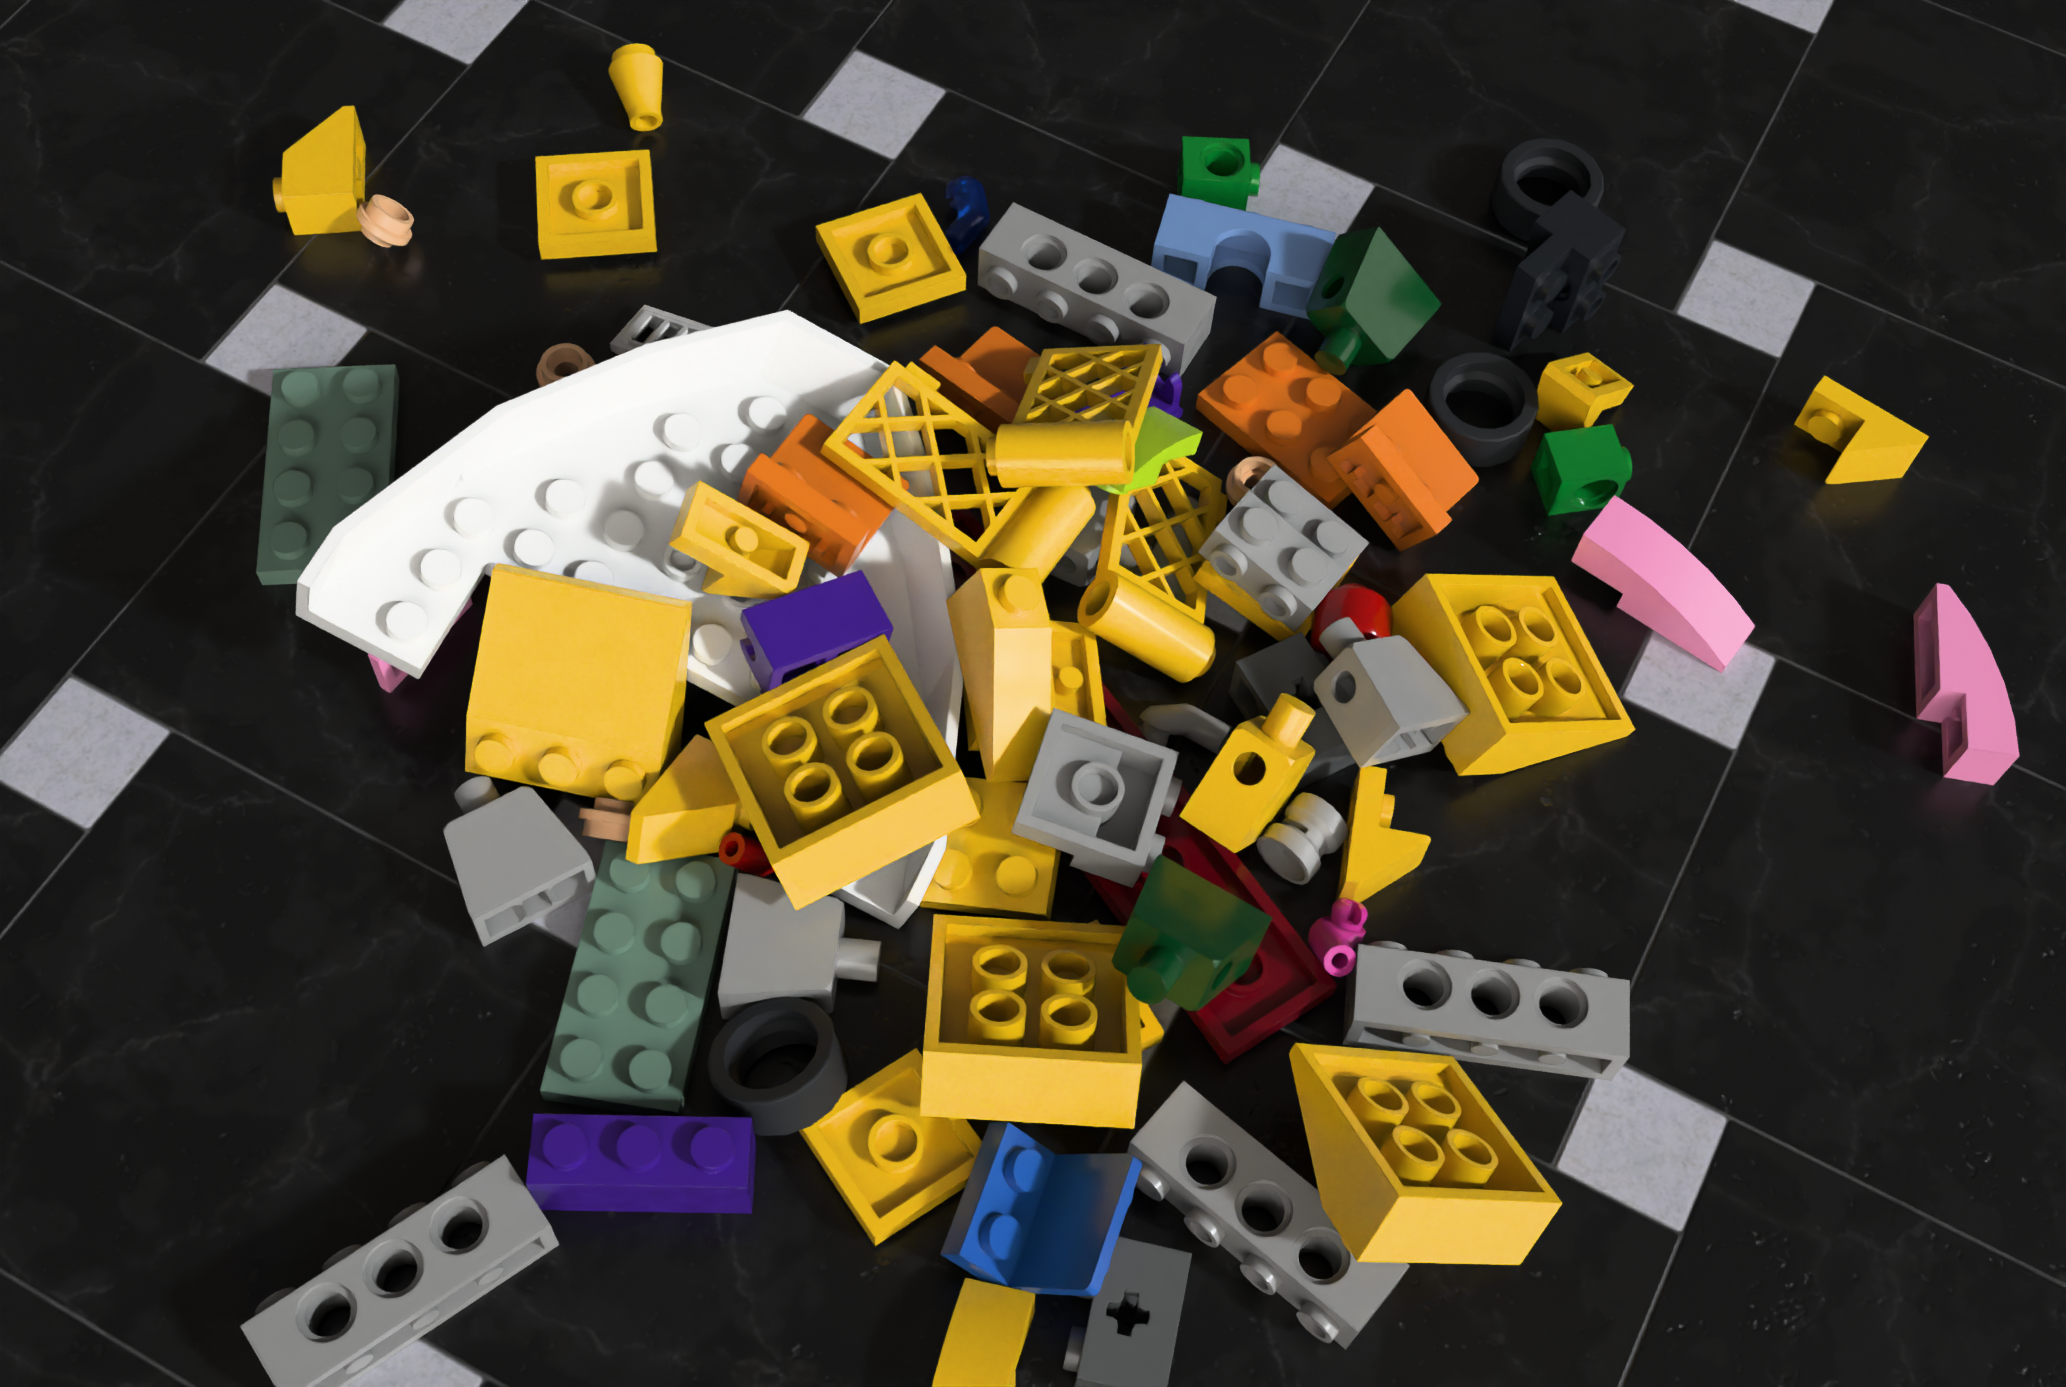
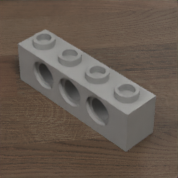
[978,202,1217,377]
[1342,941,1630,1081]
[1127,1081,1410,1350]
[240,1155,559,1387]

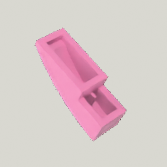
[1571,495,1755,673]
[1913,583,2019,785]

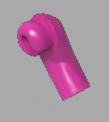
[1308,898,1368,977]

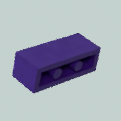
[526,1114,756,1214]

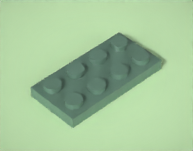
[256,364,400,585]
[540,840,738,1116]

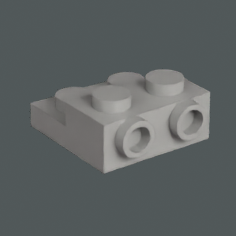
[1198,464,1369,632]
[1011,708,1183,888]

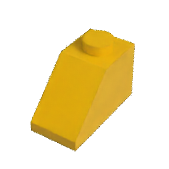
[273,106,366,235]
[625,734,754,864]

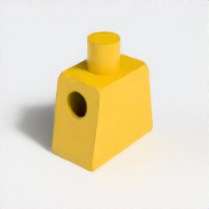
[1180,693,1316,853]

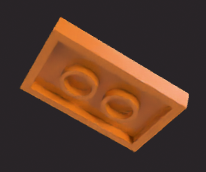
[1195,331,1377,510]

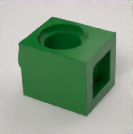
[1177,136,1260,211]
[1530,424,1632,516]

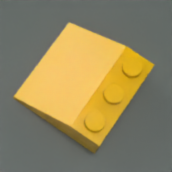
[465,563,692,806]
[1392,574,1636,776]
[704,634,981,911]
[920,914,1142,1129]
[1289,1043,1562,1265]

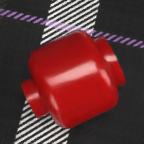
[1310,583,1392,663]

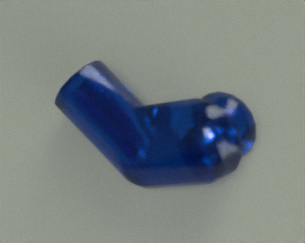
[943,175,990,255]

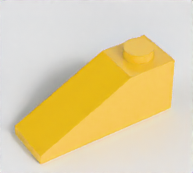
[946,568,1052,783]

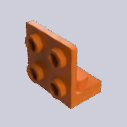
[919,326,1065,435]
[1326,389,1479,552]
[736,414,909,577]

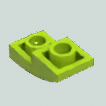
[1096,406,1203,495]

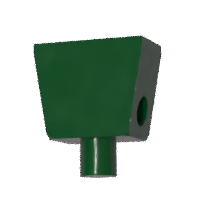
[1306,226,1441,375]
[1111,854,1273,1011]

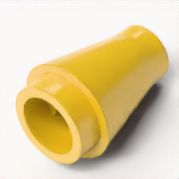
[608,43,663,132]

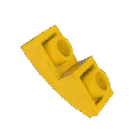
[932,1278,1035,1387]

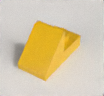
[1535,352,1634,432]
[1794,375,1929,484]
[668,480,810,600]
[1336,766,1431,903]

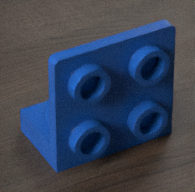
[940,1122,1142,1296]

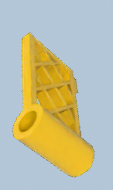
[986,344,1163,488]
[820,360,1096,584]
[1077,457,1228,683]

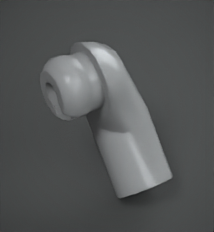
[1138,703,1233,755]

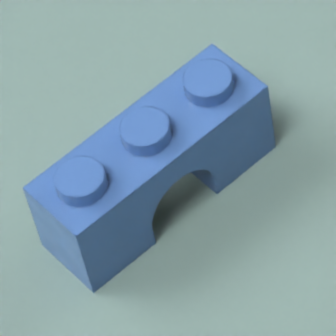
[1151,193,1336,320]

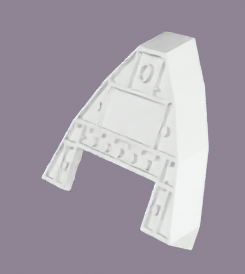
[296,310,963,929]

